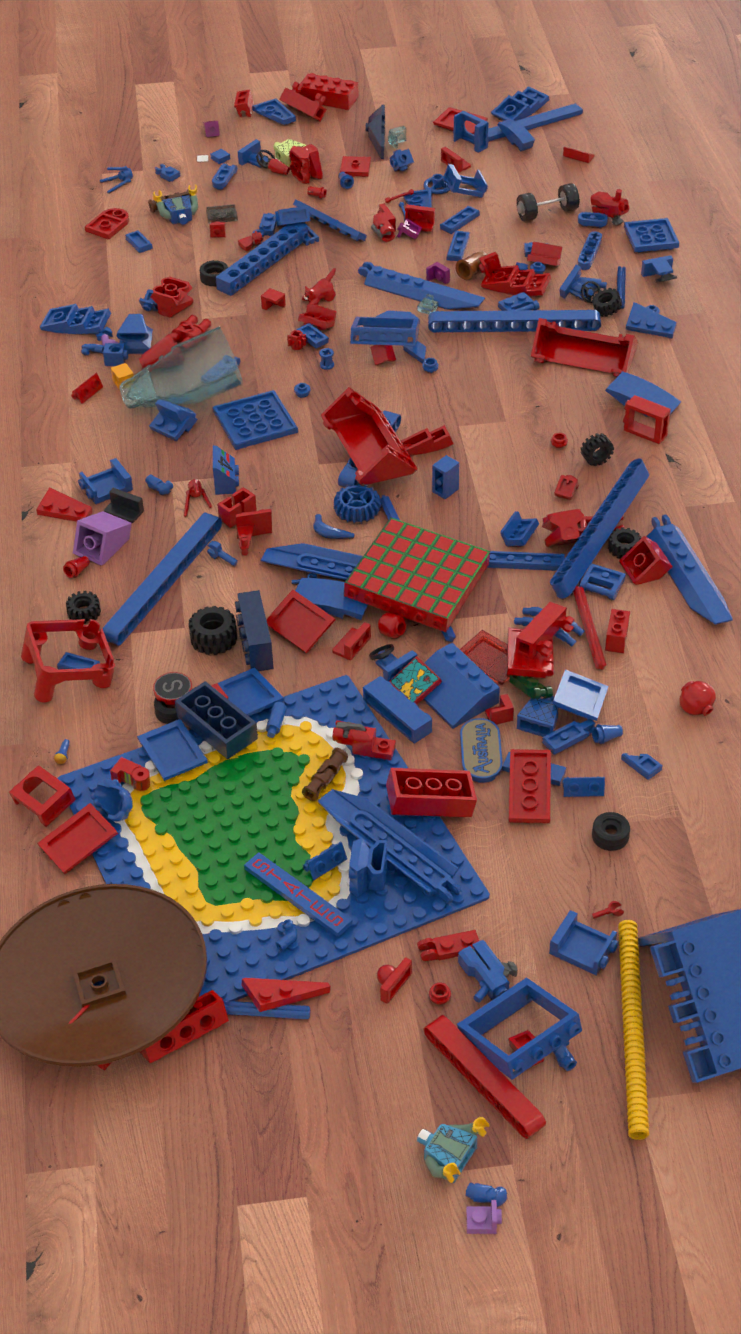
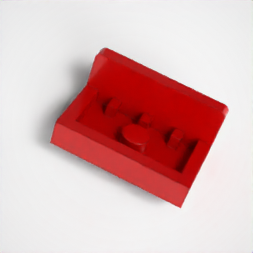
[405,204,435,232]
[298,303,337,330]

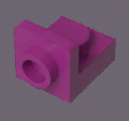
[203,120,220,137]
[397,218,422,239]
[426,262,450,284]

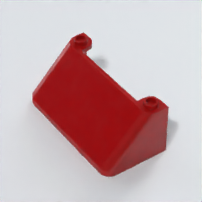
[531,318,638,377]
[321,387,418,485]

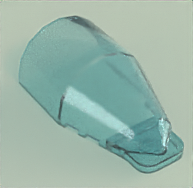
[120,326,243,409]

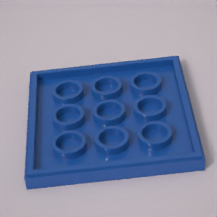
[212,390,298,450]

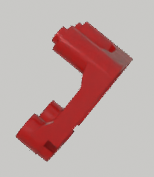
[21,619,115,703]

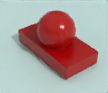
[377,957,412,1004]

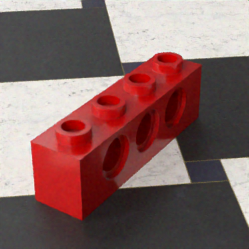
[140,990,229,1063]

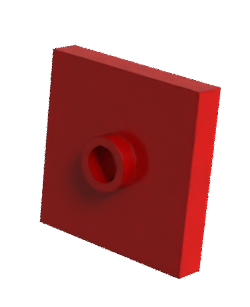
[340,156,371,177]

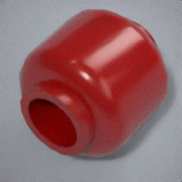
[378,612,406,638]

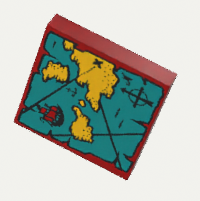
[389,656,442,705]

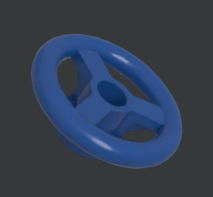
[423,174,450,194]

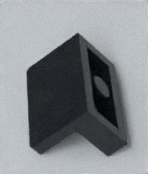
[104,488,144,523]

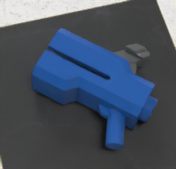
[458,940,518,1003]

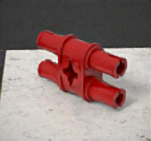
[171,314,211,352]

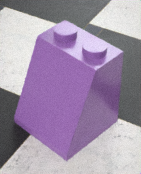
[73,511,132,566]

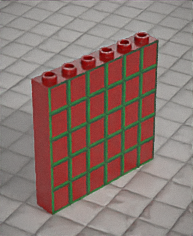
[344,517,490,632]

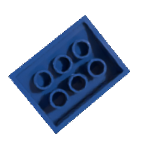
[423,643,500,729]

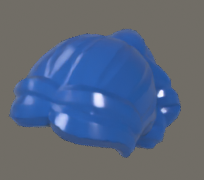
[91,778,133,822]

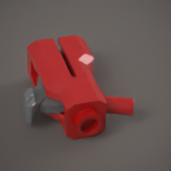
[590,189,629,225]

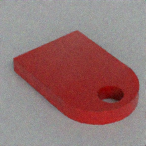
[84,208,129,240]

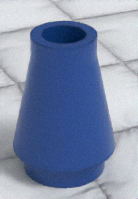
[338,172,354,189]
[592,724,623,744]

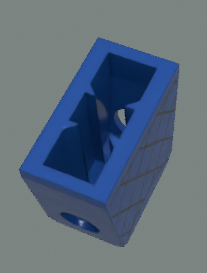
[517,696,559,737]

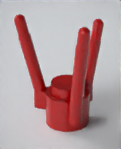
[184,479,212,517]

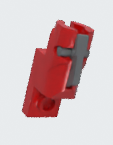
[371,203,396,242]
[332,720,396,760]

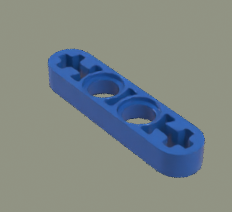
[578,231,602,270]

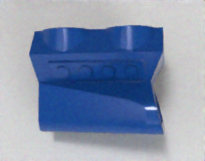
[117,314,153,354]
[349,838,387,897]

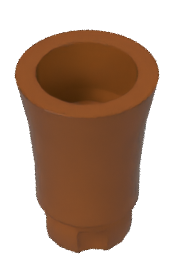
[455,251,487,280]

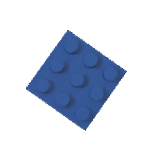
[624,218,679,252]

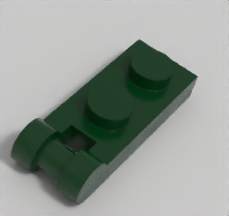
[509,675,553,699]

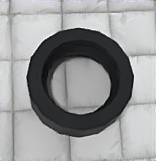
[199,260,228,286]

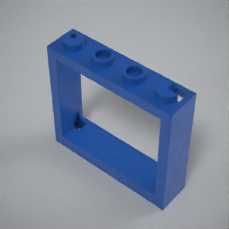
[351,317,419,346]
[457,977,582,1080]

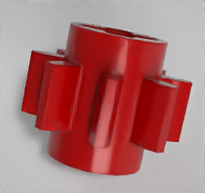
[287,330,306,350]

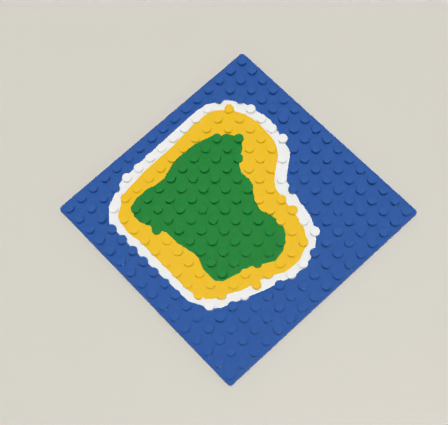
[57,675,490,1001]

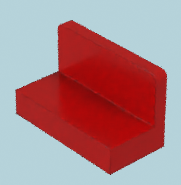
[441,146,471,173]
[527,242,563,266]
[332,622,371,661]

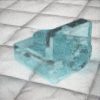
[388,126,406,148]

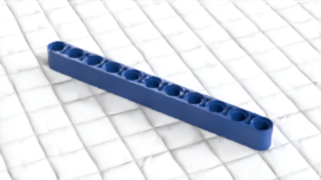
[428,310,601,332]
[550,459,650,599]
[103,512,222,646]

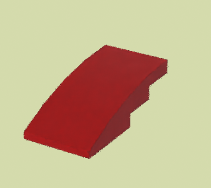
[481,265,551,296]

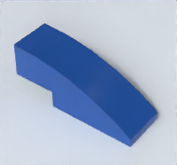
[498,119,535,151]

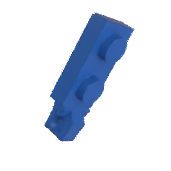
[542,719,595,755]

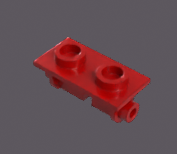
[71,373,104,404]

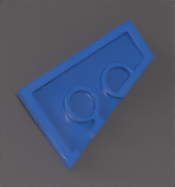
[252,98,296,125]
[403,189,432,208]
[626,302,677,338]

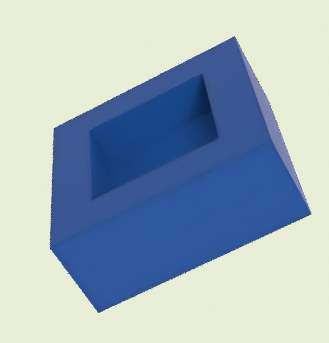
[210,149,230,164]

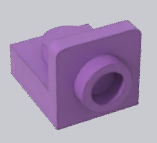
[466,1200,502,1234]

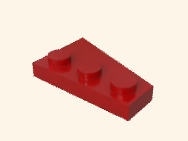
[36,487,92,522]

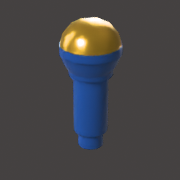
[54,739,70,764]

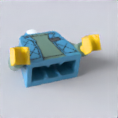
[417,1117,490,1183]

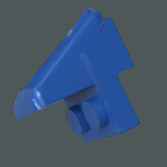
[149,400,198,441]

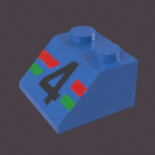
[213,446,239,495]

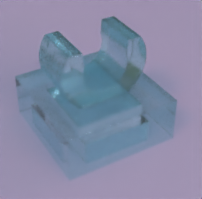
[417,294,438,314]

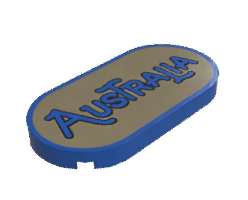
[460,718,503,783]

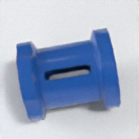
[319,348,334,370]

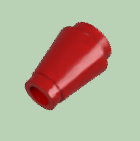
[268,158,290,175]
[63,556,90,578]

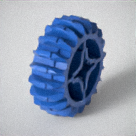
[334,484,381,524]

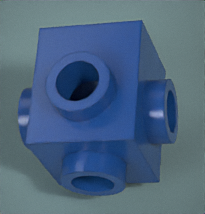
[389,149,414,172]

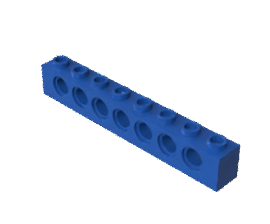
[216,222,309,296]

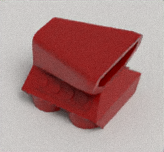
[289,144,323,184]
[150,276,194,318]
[541,509,584,547]

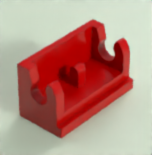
[234,89,254,117]

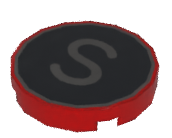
[153,672,192,705]

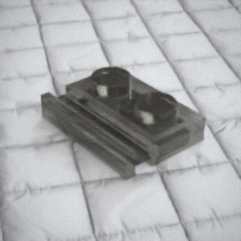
[206,204,238,224]

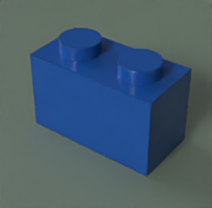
[432,455,459,499]

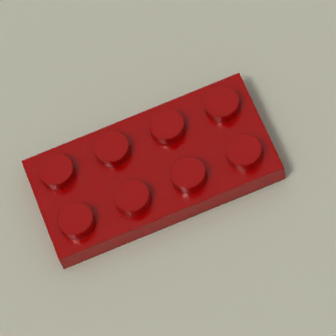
[509,749,551,823]

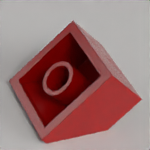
[619,536,673,585]

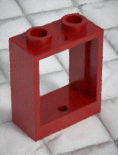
[623,395,671,444]

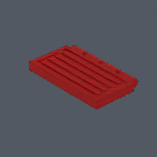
[507,627,554,678]

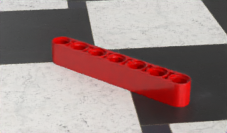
[423,1015,546,1139]

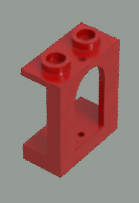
[9,765,76,827]

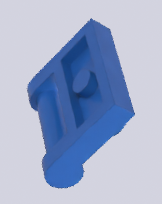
[498,292,540,311]
[579,563,626,600]

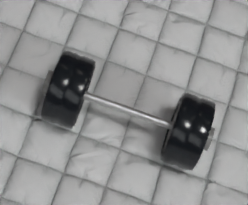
[516,183,580,221]

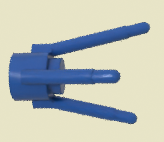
[100,166,133,193]

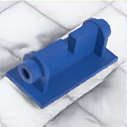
[562,776,605,797]
[303,841,347,880]

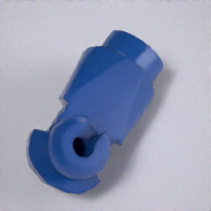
[145,474,173,495]
[553,1041,577,1071]
[466,1182,507,1207]

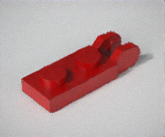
[417,929,479,962]

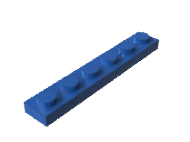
[293,199,367,241]

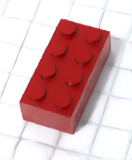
[299,73,359,110]
[386,768,477,817]

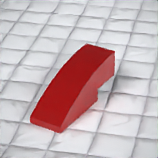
[401,425,454,455]

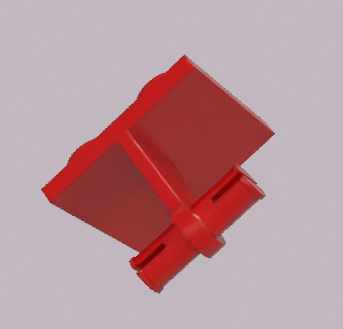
[236,509,272,556]

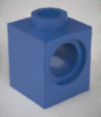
[103,343,128,366]

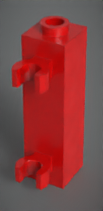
[279,81,327,122]
[515,602,575,659]

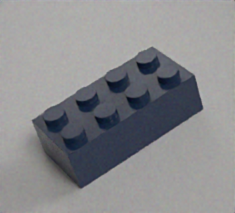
[235,590,274,671]
[175,681,258,759]

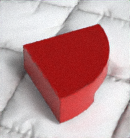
[238,236,253,251]

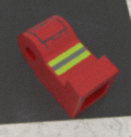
[110,757,151,791]

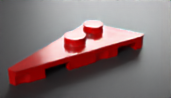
[242,978,331,1012]

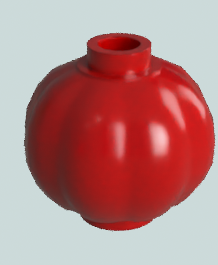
[679,681,716,716]

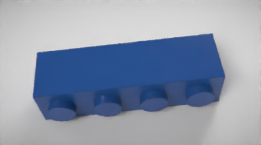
[363,676,432,744]

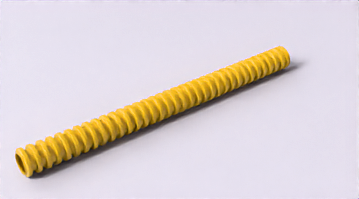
[618,920,649,1140]

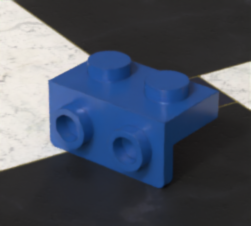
[500,511,539,547]

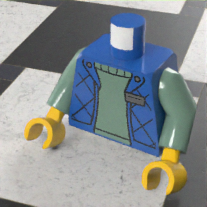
[153,184,198,225]

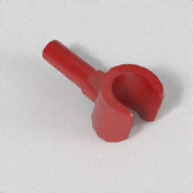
[592,901,624,919]

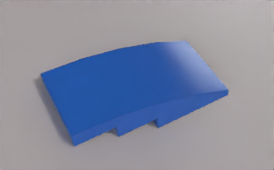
[491,86,549,121]
[40,304,111,334]
[605,372,681,417]
[295,578,368,620]

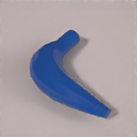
[313,514,355,539]

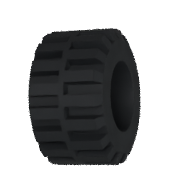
[188,606,237,655]

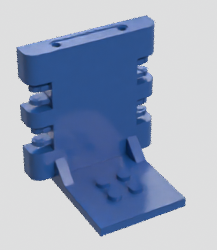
[638,909,741,1083]

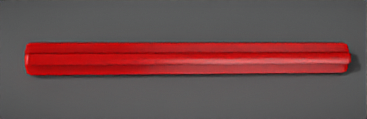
[573,586,606,670]

